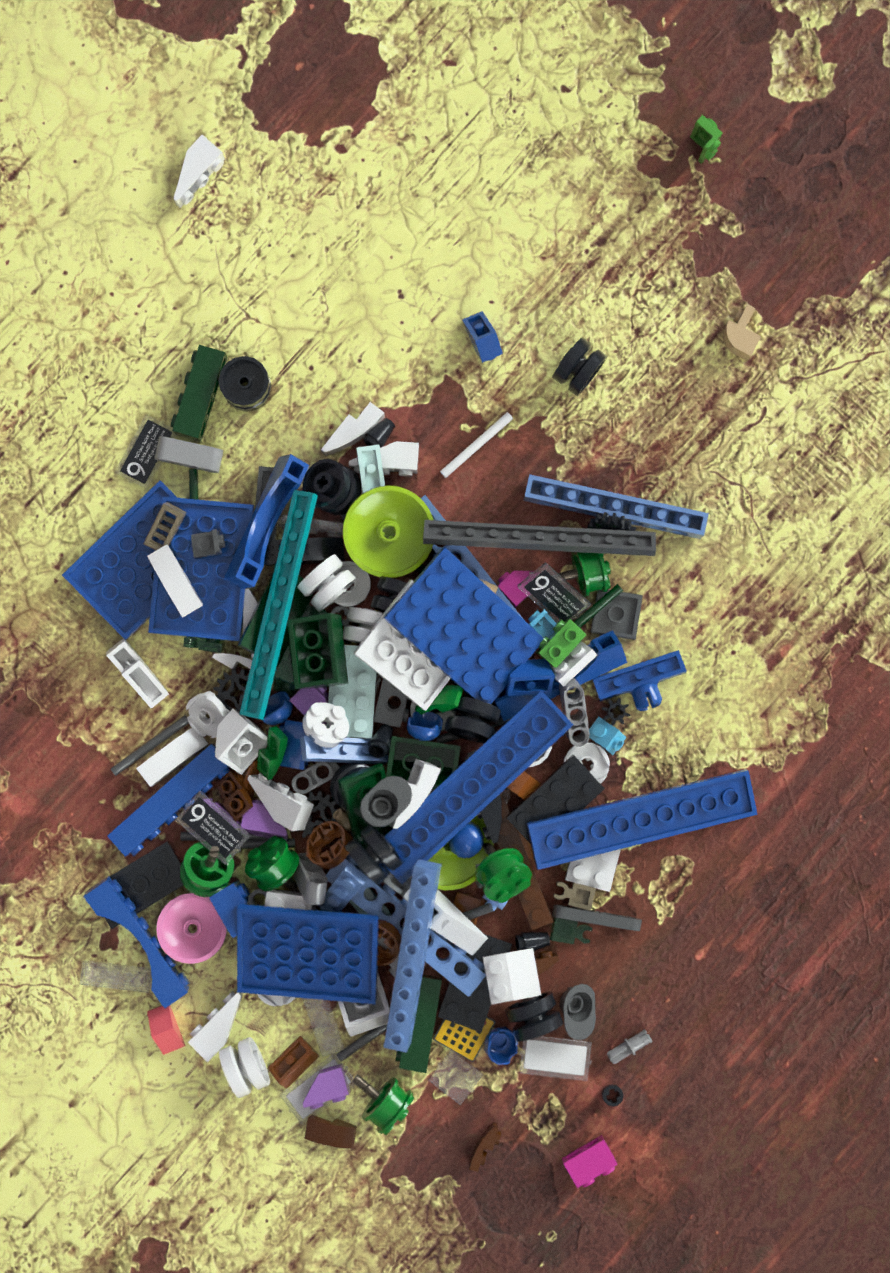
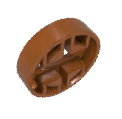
[306,821,351,869]
[377,919,402,966]

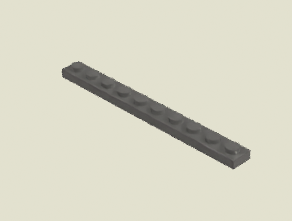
[423,520,656,556]

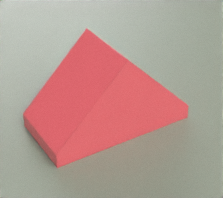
[147,1005,186,1055]

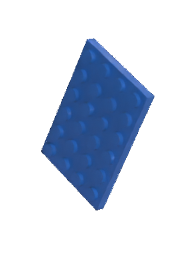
[62,480,177,640]
[148,496,254,642]
[383,547,544,704]
[237,904,379,1004]

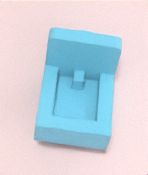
[528,609,557,638]
[589,716,626,755]

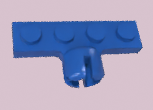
[592,650,687,711]

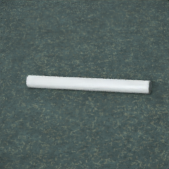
[440,412,513,478]

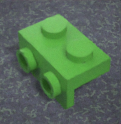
[690,115,723,164]
[536,619,586,668]

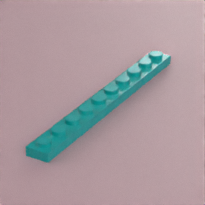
[239,490,318,720]

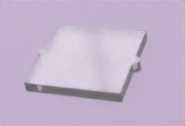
[428,1050,483,1105]

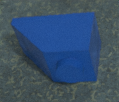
[462,311,503,363]
[506,659,555,696]

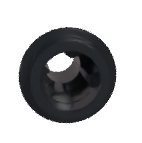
[363,418,396,448]
[368,724,393,758]
[515,932,550,951]

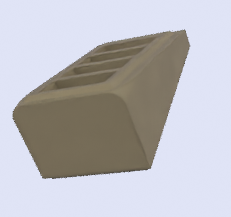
[143,502,187,551]

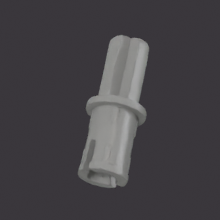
[607,1029,652,1064]

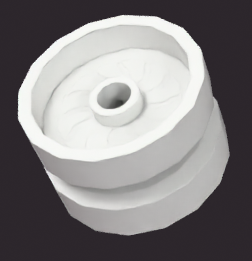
[297,554,356,612]
[343,607,384,644]
[219,1037,270,1098]

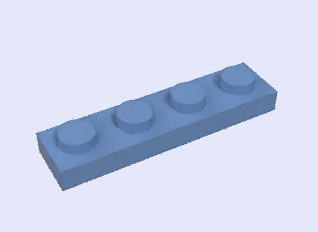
[300,736,388,764]
[317,863,368,912]

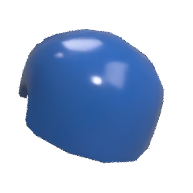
[263,691,293,725]
[407,711,443,741]
[448,822,483,859]
[484,1027,518,1065]

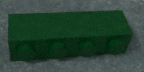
[171,345,228,442]
[395,974,442,1073]

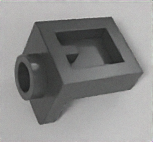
[191,529,225,558]

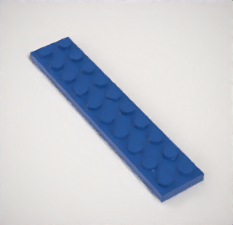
[383,691,574,885]
[526,769,758,870]

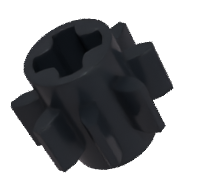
[602,698,630,726]

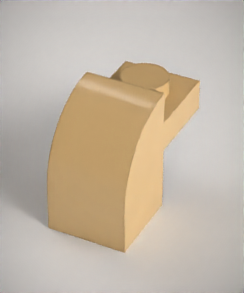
[723,304,761,361]

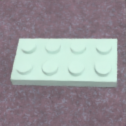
[326,645,377,739]

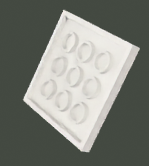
[353,580,450,711]

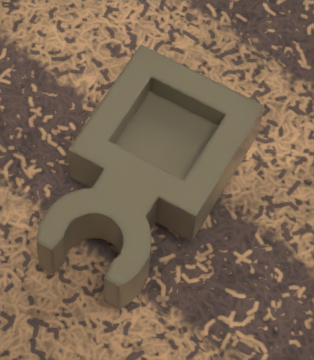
[553,881,596,911]

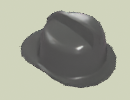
[360,776,412,827]
[559,984,596,1040]

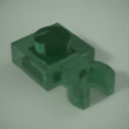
[183,637,226,653]
[550,917,593,944]

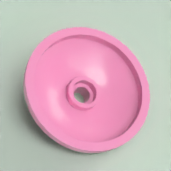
[157,893,227,964]

